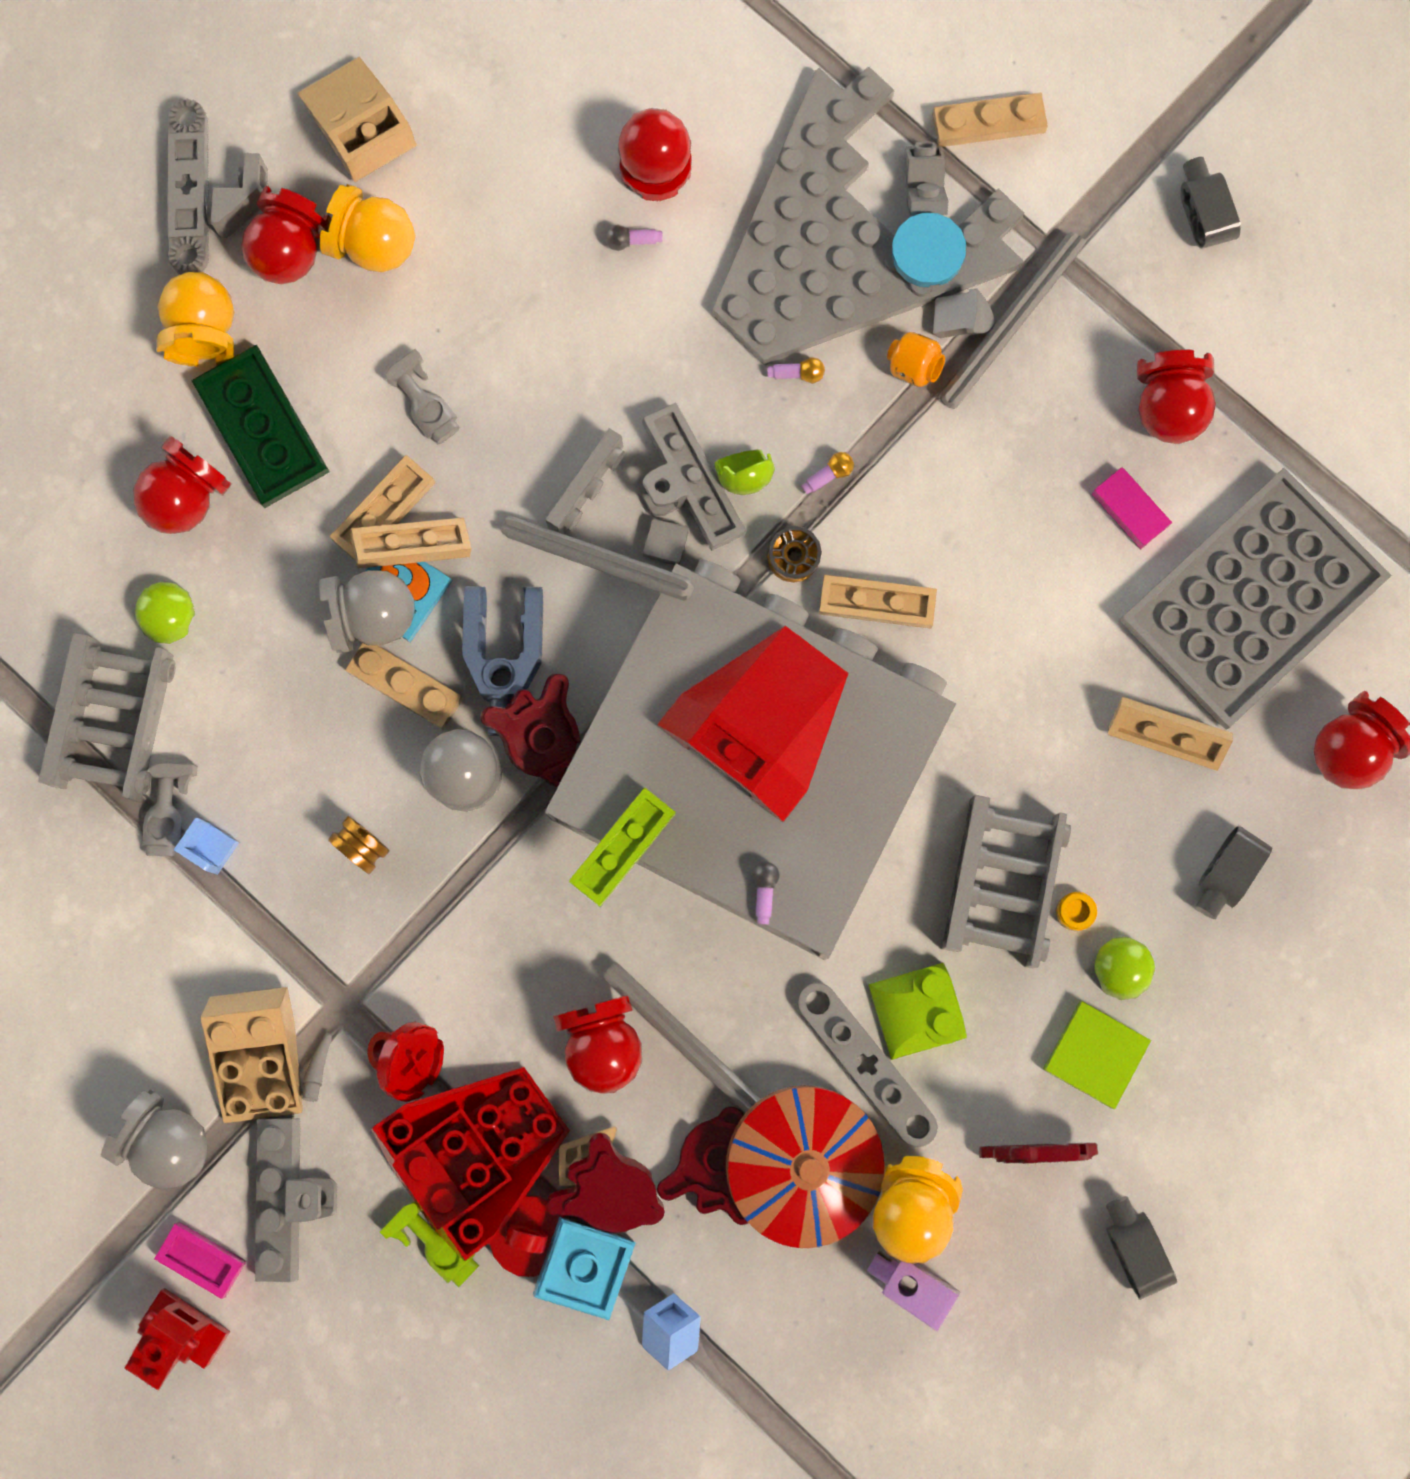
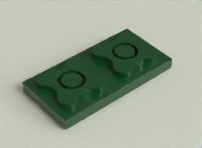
[191,344,330,508]

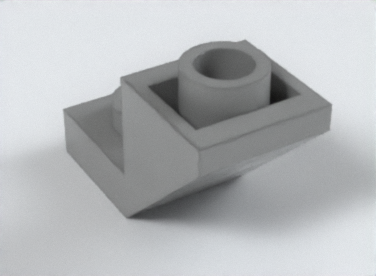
[905,142,948,216]
[206,153,268,238]

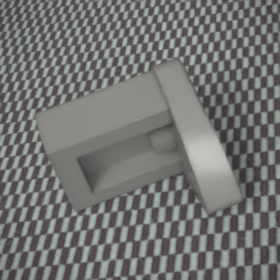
[933,288,995,338]

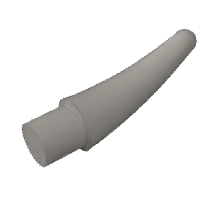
[302,1033,332,1102]

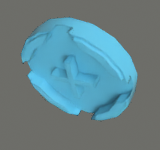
[892,213,966,287]

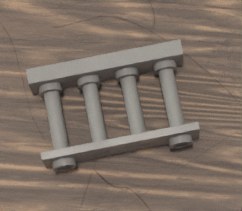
[38,632,176,803]
[941,795,1071,969]

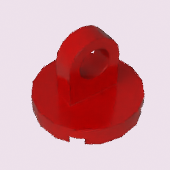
[367,1021,444,1102]
[489,1195,564,1277]

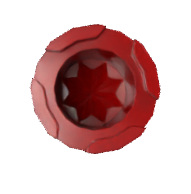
[618,108,692,201]
[241,186,331,285]
[1137,349,1216,445]
[133,436,232,534]
[1314,691,1410,789]
[553,996,642,1094]

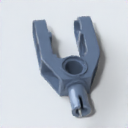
[462,586,543,736]

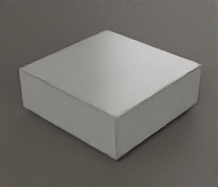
[643,518,689,565]

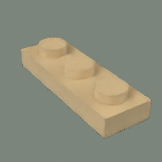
[933,92,1048,147]
[329,455,436,560]
[350,518,472,569]
[819,575,937,629]
[345,643,464,730]
[1108,697,1233,771]

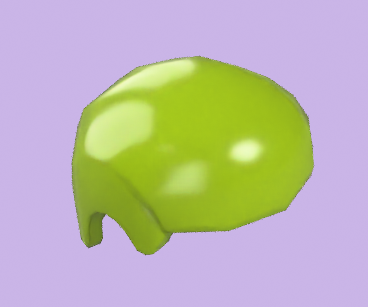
[714,449,775,496]
[135,582,195,644]
[1094,937,1155,1000]

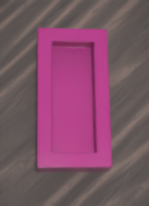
[1092,467,1172,549]
[154,1222,246,1299]

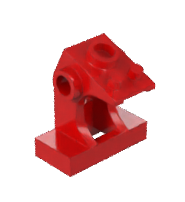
[124,1288,230,1391]

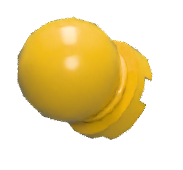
[320,184,416,272]
[156,272,235,367]
[873,1156,963,1263]

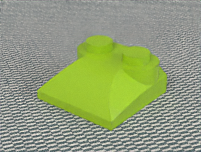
[868,962,967,1060]

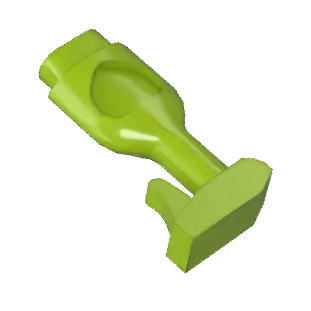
[380,1202,480,1288]

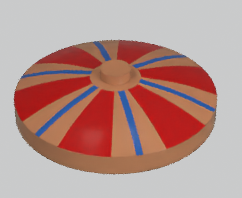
[726,1085,885,1248]

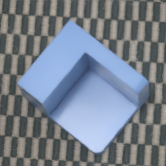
[174,818,240,875]
[642,1293,701,1371]

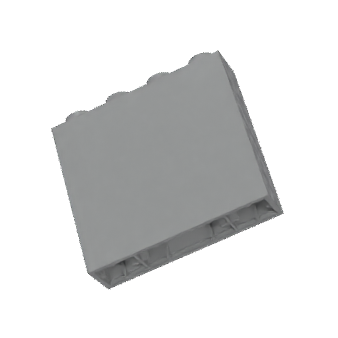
[545,560,956,960]

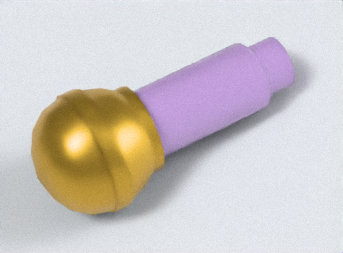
[768,357,825,383]
[801,452,854,495]

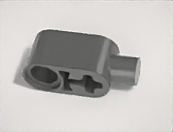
[1180,157,1241,249]
[1195,825,1273,919]
[1106,1196,1177,1300]

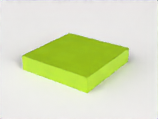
[1043,1001,1151,1110]

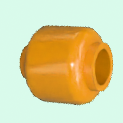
[887,332,945,387]

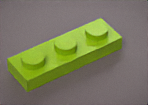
[569,787,676,907]

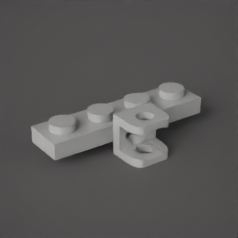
[640,403,746,551]
[255,1118,337,1282]

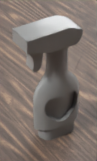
[385,348,460,444]
[142,763,198,857]

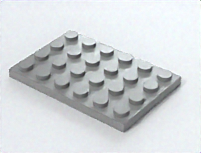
[1120,468,1392,730]

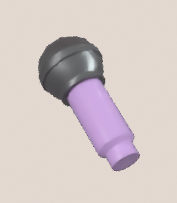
[606,225,663,251]
[752,862,780,924]

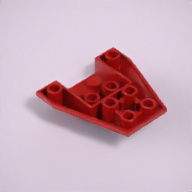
[657,626,849,822]
[371,1067,570,1261]

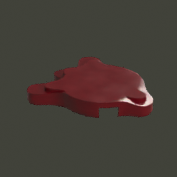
[480,674,580,787]
[657,1107,748,1225]
[547,1132,664,1233]
[979,1143,1098,1164]

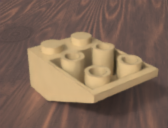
[298,56,417,183]
[201,987,303,1123]

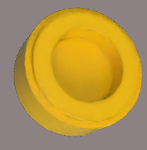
[1056,892,1097,931]

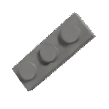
[545,428,625,534]

